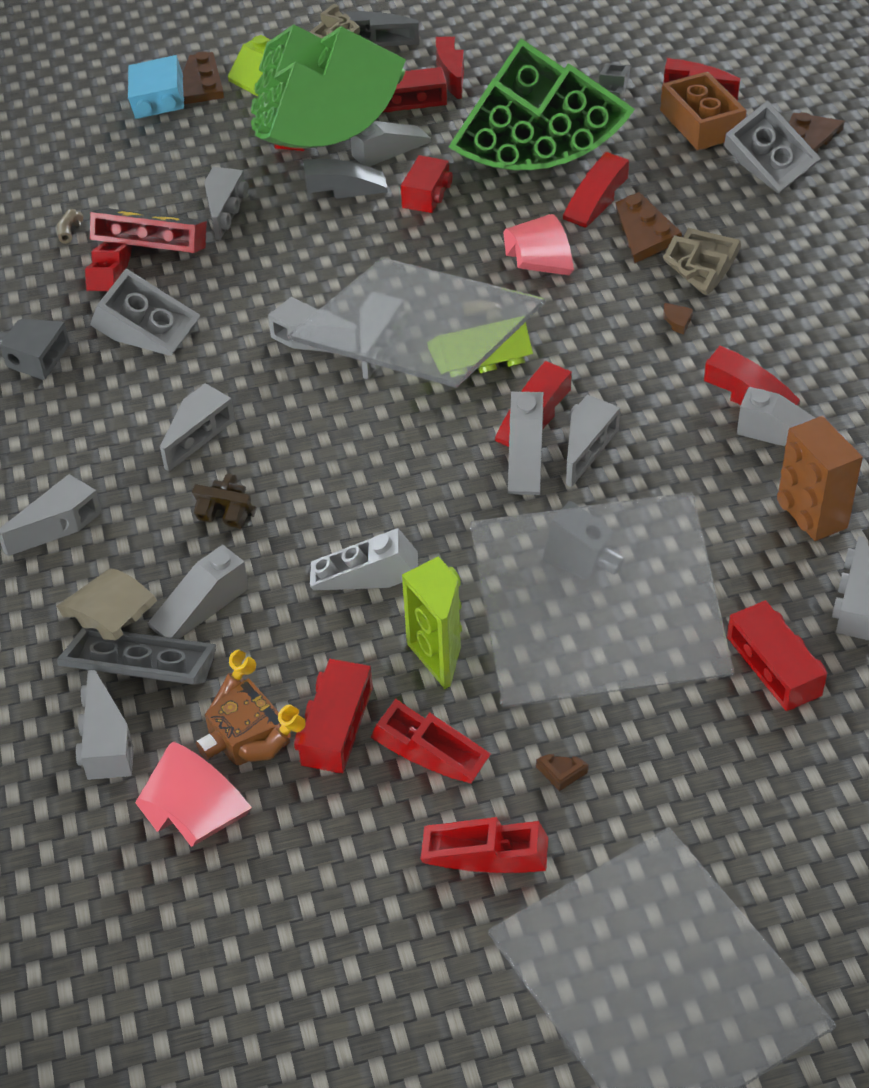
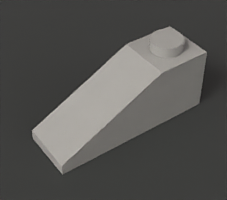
[350,121,431,167]
[160,383,235,472]
[737,387,815,446]
[508,391,543,495]
[566,394,620,487]
[148,544,249,639]

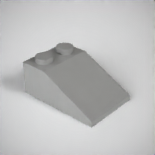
[724,100,821,194]
[90,269,200,356]

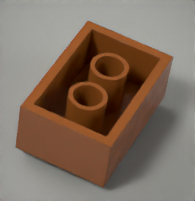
[660,71,747,150]
[777,415,863,541]

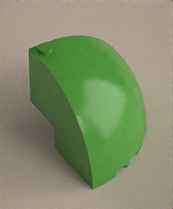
[251,24,406,148]
[448,38,635,170]

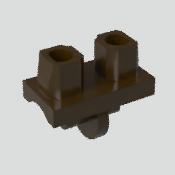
[192,473,257,529]

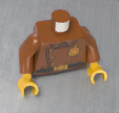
[196,650,306,765]

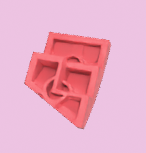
[503,214,574,276]
[135,742,252,847]

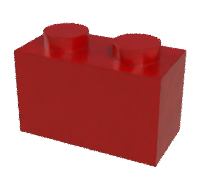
[401,155,453,213]

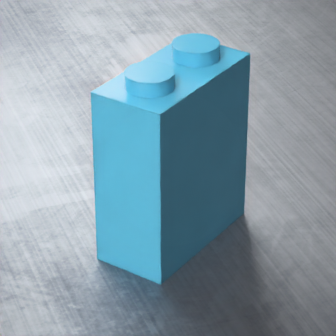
[128,55,184,119]

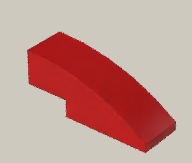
[436,37,464,99]
[664,58,740,101]
[563,152,629,228]
[85,242,133,291]
[704,346,800,406]
[495,361,572,447]
[370,698,491,784]
[420,817,548,873]

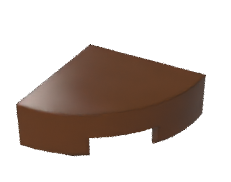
[663,303,693,335]
[536,754,589,791]

